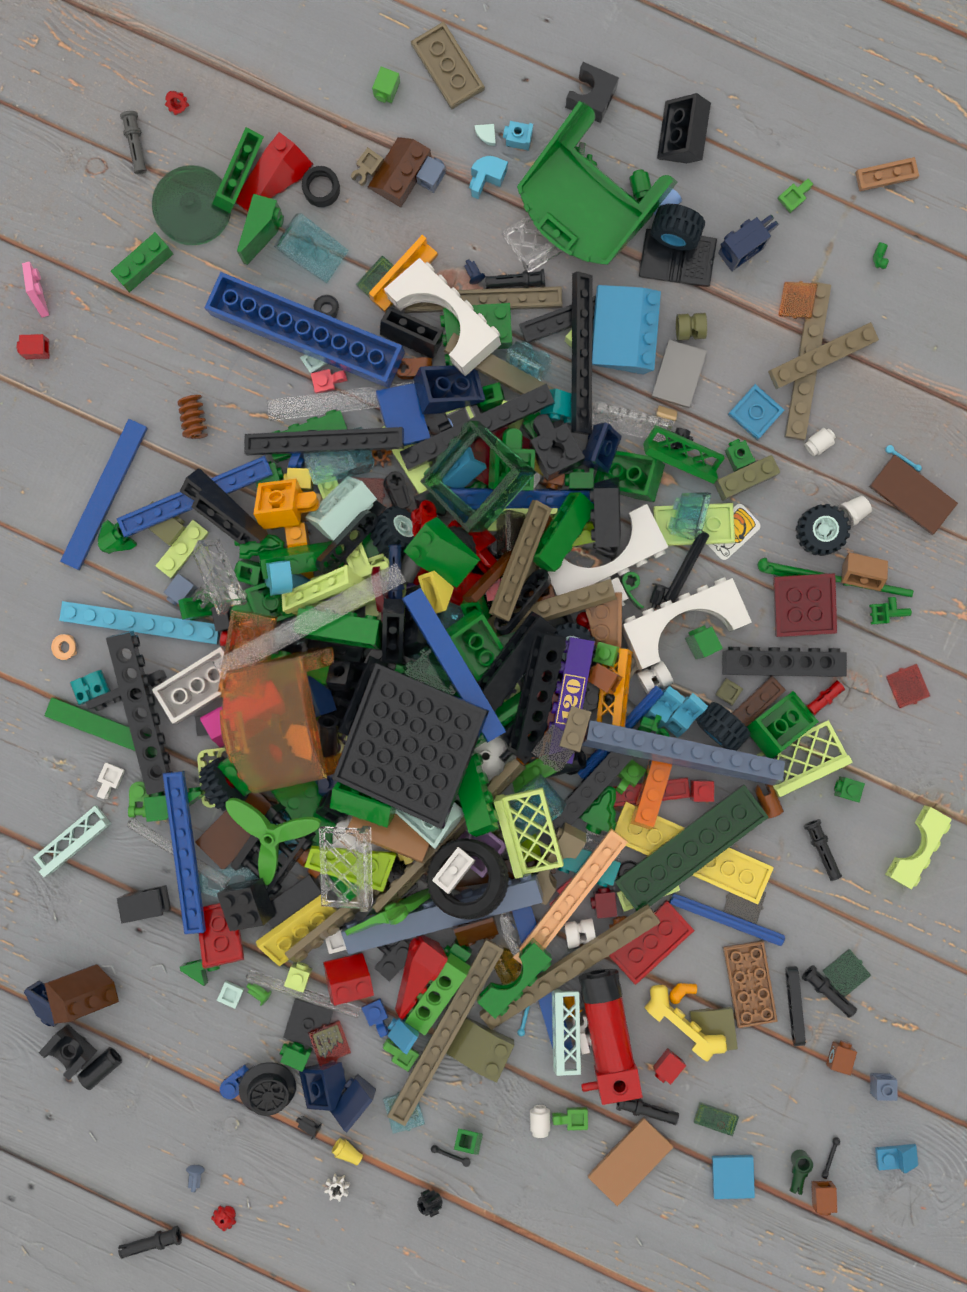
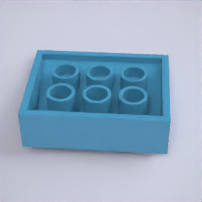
[592,285,661,375]

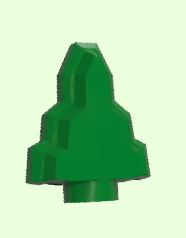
[234,529,285,559]
[579,786,617,834]

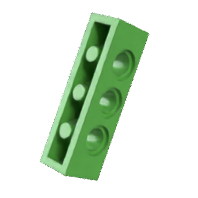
[405,953,471,1035]

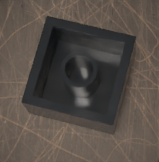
[217,878,276,931]

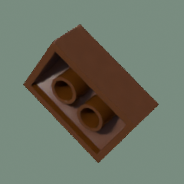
[367,137,432,208]
[45,964,119,1024]

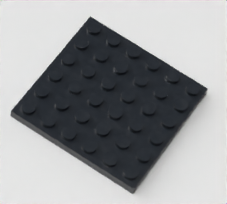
[332,663,489,829]

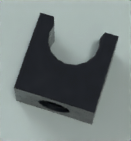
[565,62,619,123]
[117,885,171,924]
[39,1024,97,1080]

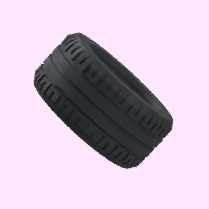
[426,838,509,919]

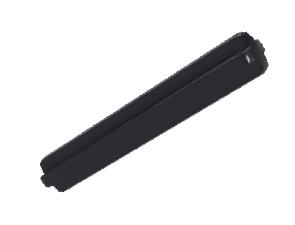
[664,530,709,603]

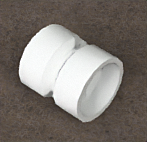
[637,660,674,694]
[564,918,596,949]

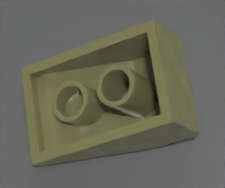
[446,1017,514,1083]

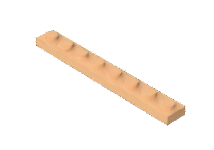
[513,829,628,964]

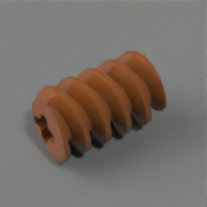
[177,395,208,439]

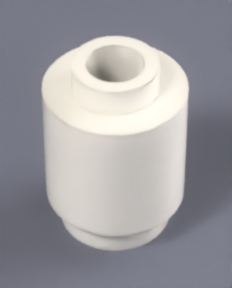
[804,428,836,456]
[530,1105,550,1138]

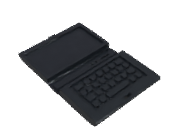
[639,229,717,287]

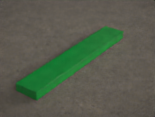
[44,697,157,755]

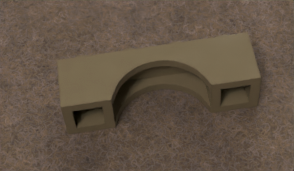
[533,822,586,905]

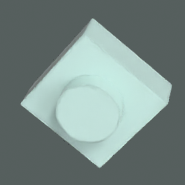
[217,980,245,1009]

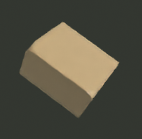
[654,405,677,425]

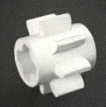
[324,1173,350,1202]

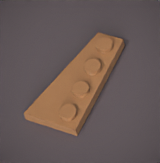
[585,592,622,672]

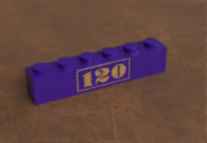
[544,637,595,764]

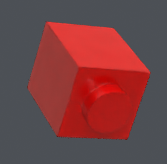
[17,334,49,359]
[690,780,714,802]
[653,1048,686,1085]

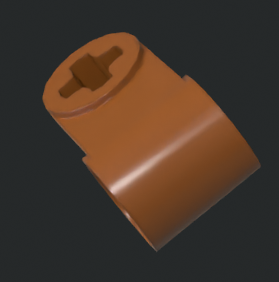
[396,357,433,380]

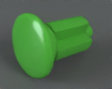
[246,982,272,1006]

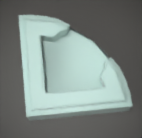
[474,124,496,146]
[300,355,327,374]

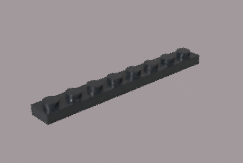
[571,271,593,435]
[400,383,555,471]
[244,427,404,456]

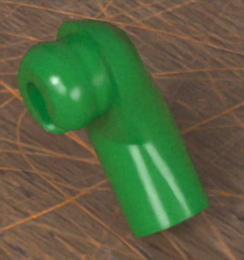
[873,242,889,269]

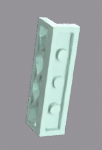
[33,805,112,877]
[552,988,581,1076]

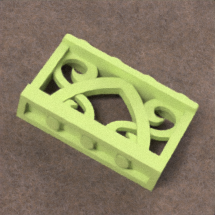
[282,565,376,616]

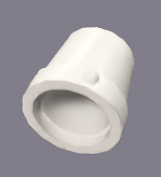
[838,495,872,527]

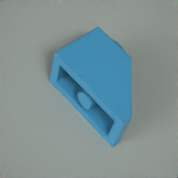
[387,1017,419,1055]

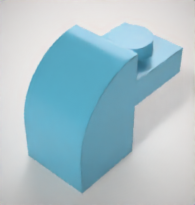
[469,156,508,199]
[265,560,293,596]
[641,686,685,728]
[663,693,708,738]

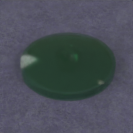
[152,165,231,245]

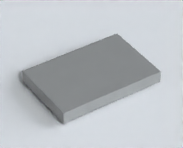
[651,339,707,408]

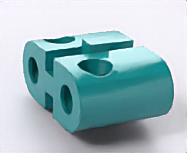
[70,670,110,705]

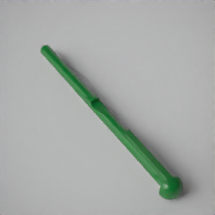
[757,558,914,598]

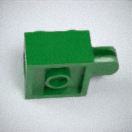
[488,428,535,490]
[230,582,296,630]

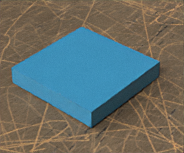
[728,384,784,440]
[712,1155,755,1199]

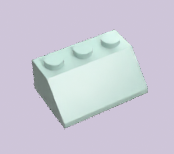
[305,476,377,541]
[395,802,464,849]

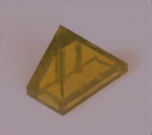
[494,947,521,984]

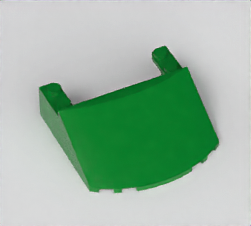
[517,101,678,265]

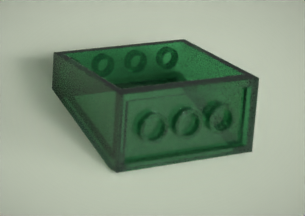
[420,420,536,533]

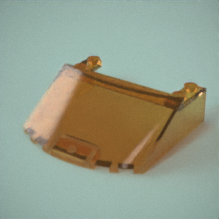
[220,647,342,794]

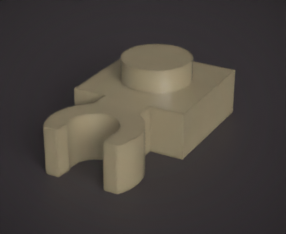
[351,147,384,186]

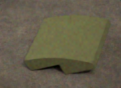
[689,1007,738,1051]

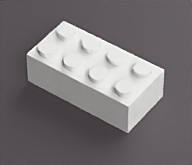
[152,647,246,724]

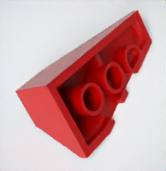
[235,132,313,212]
[395,935,448,1020]

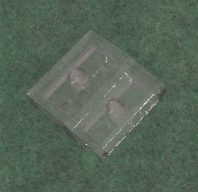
[500,912,520,956]

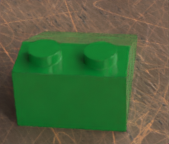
[237,194,284,265]
[593,451,665,502]
[404,517,481,588]
[446,609,504,682]
[747,691,819,759]

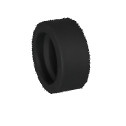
[302,166,340,207]

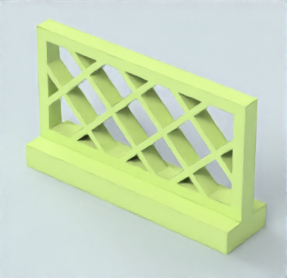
[756,720,853,798]
[494,788,564,879]

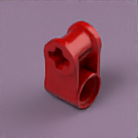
[411,500,437,537]

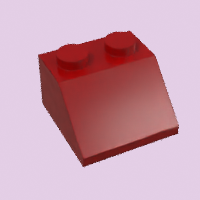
[323,953,374,1006]

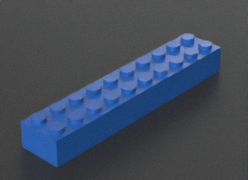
[204,272,405,388]

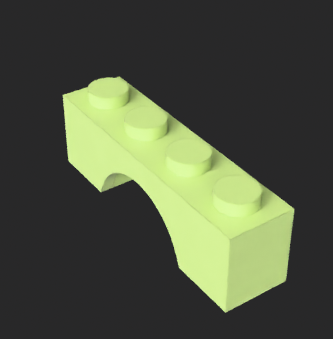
[885,805,952,889]

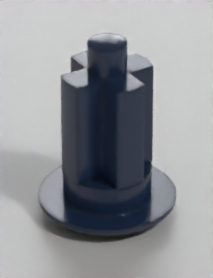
[464,259,485,285]

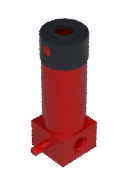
[578,969,643,1105]

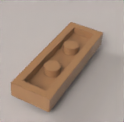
[855,157,919,192]

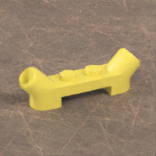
[644,985,727,1062]

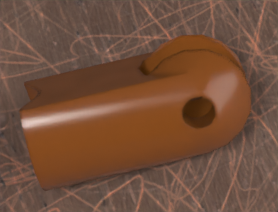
[755,784,784,819]

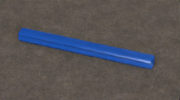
[577,686,664,779]
[670,893,785,946]

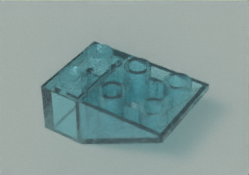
[303,427,375,485]

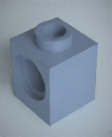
[416,156,446,193]
[163,574,198,606]
[870,1073,898,1101]

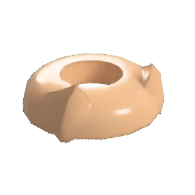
[51,634,77,660]

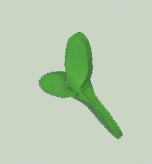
[226,798,321,885]
[345,888,430,936]

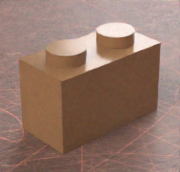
[841,552,888,591]

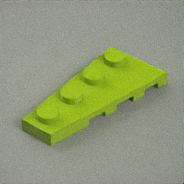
[305,846,396,892]

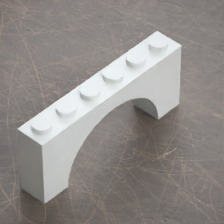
[384,258,501,376]
[548,504,668,596]
[622,577,752,670]

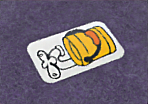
[707,504,760,560]

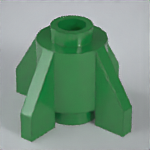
[98,520,137,554]

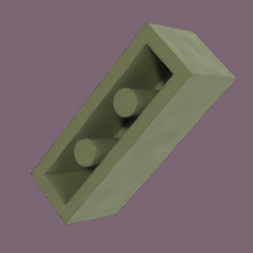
[714,455,781,501]

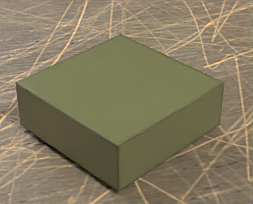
[715,678,743,706]

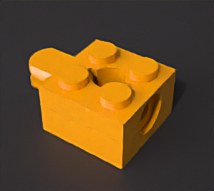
[253,479,320,529]

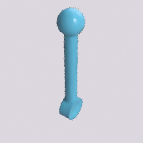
[885,445,922,472]
[517,1006,530,1036]

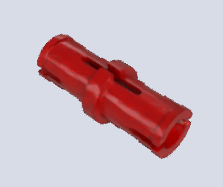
[806,680,845,716]

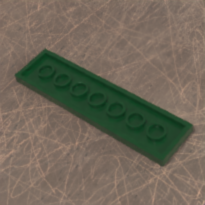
[614,784,769,911]

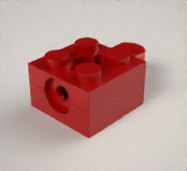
[447,511,497,573]

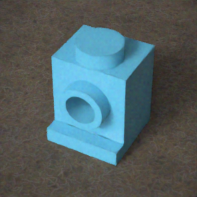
[503,121,533,151]

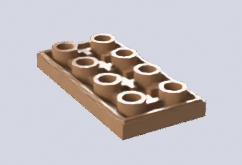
[346,813,430,863]
[723,940,778,1028]
[587,1116,673,1206]

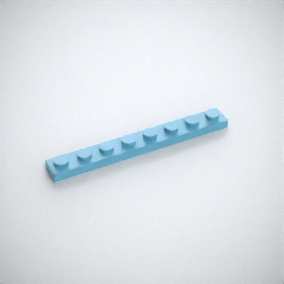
[59,601,220,645]

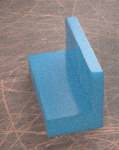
[439,445,486,488]

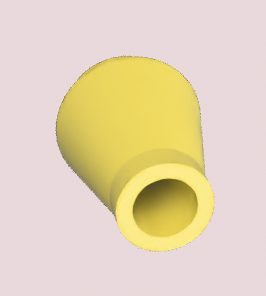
[332,1138,363,1166]

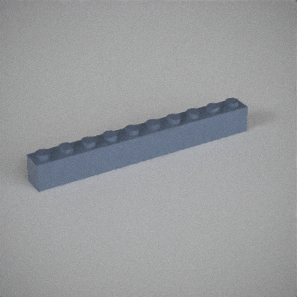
[582,720,785,786]
[341,873,543,955]

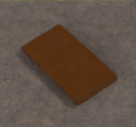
[869,455,958,535]
[195,790,274,870]

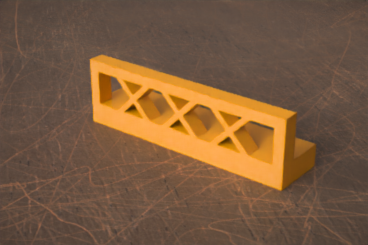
[369,235,438,313]
[597,648,633,727]

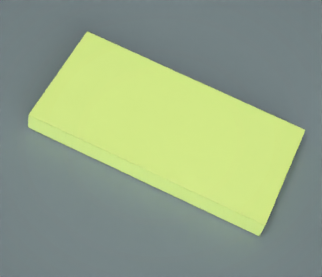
[653,503,735,546]

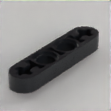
[315,510,378,574]
[494,569,551,635]
[785,966,806,1046]

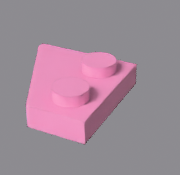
[22,261,49,318]

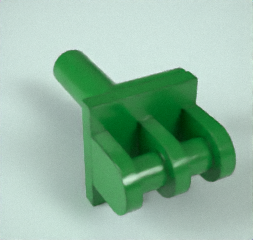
[869,597,912,625]

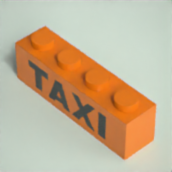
[630,760,672,830]

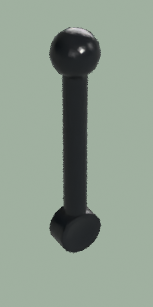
[822,1137,840,1179]
[431,1145,470,1167]

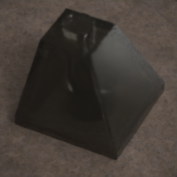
[496,510,525,556]

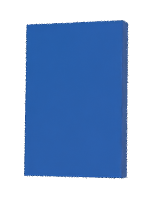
[375,383,430,446]

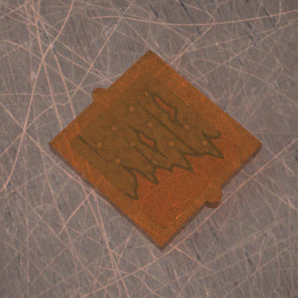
[779,281,818,319]

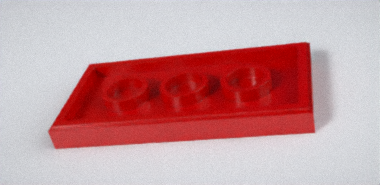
[609,900,695,985]

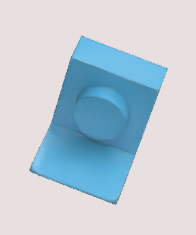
[875,1144,918,1173]

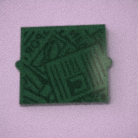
[822,949,871,997]

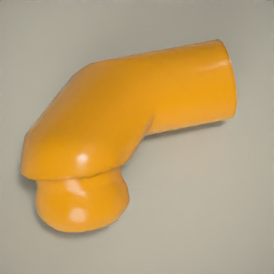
[669,983,697,1004]

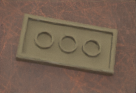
[411,22,485,110]

